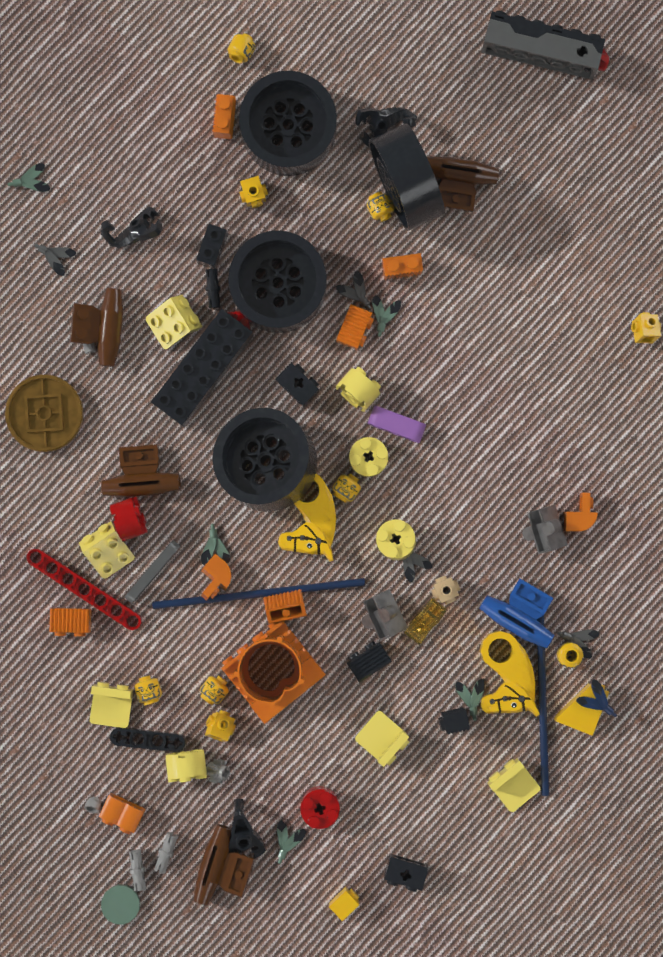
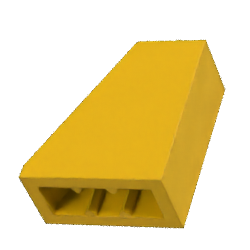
[553,683,609,736]

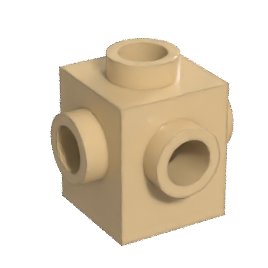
[431,575,460,605]

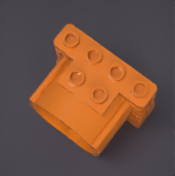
[221,621,326,724]

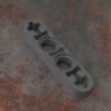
[124,540,181,604]

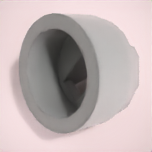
[84,797,101,813]

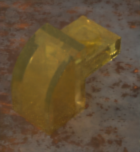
[404,598,447,645]

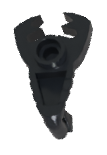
[355,107,417,147]
[101,207,162,248]
[228,798,266,858]

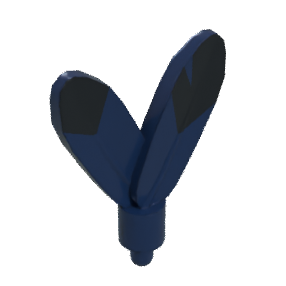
[576,679,617,717]

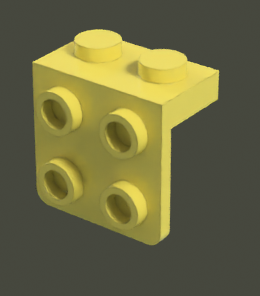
[146,295,203,349]
[79,521,135,579]
[90,682,134,728]
[355,711,409,767]
[487,758,540,812]

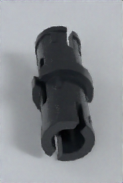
[205,268,221,308]

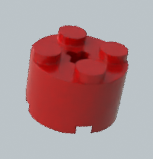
[110,497,148,541]
[300,786,340,829]

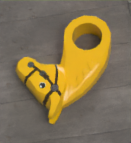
[278,474,336,562]
[480,631,540,717]

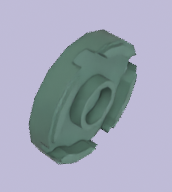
[101,884,141,925]

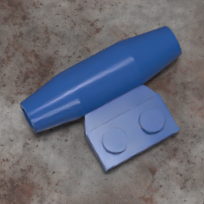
[479,578,555,649]

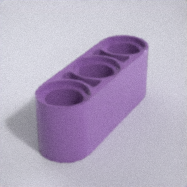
[367,405,426,443]

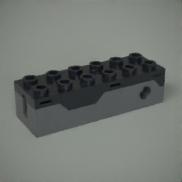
[481,11,610,80]
[151,309,254,428]

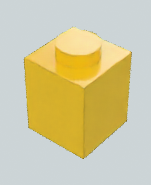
[329,887,359,921]

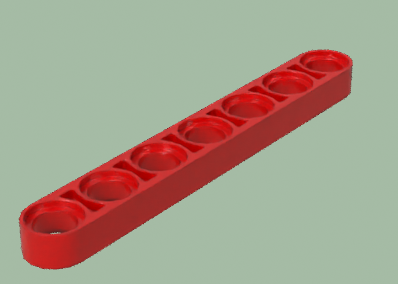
[27,549,142,630]

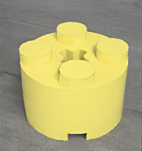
[336,367,381,412]
[349,437,388,477]
[376,520,416,560]
[165,749,207,782]

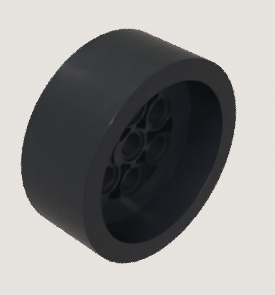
[239,71,337,176]
[369,123,445,231]
[228,230,327,333]
[213,408,317,512]

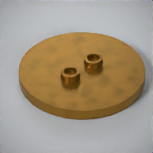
[5,375,83,452]

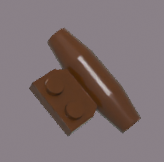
[427,156,499,212]
[70,288,123,367]
[101,444,181,498]
[193,824,256,905]

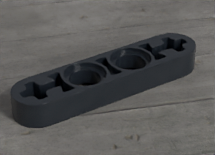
[110,727,186,752]

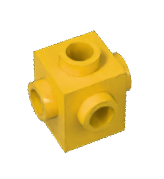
[239,176,268,208]
[631,312,661,344]
[205,710,236,742]

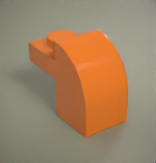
[564,493,598,532]
[201,554,231,601]

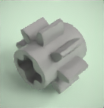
[206,759,230,784]

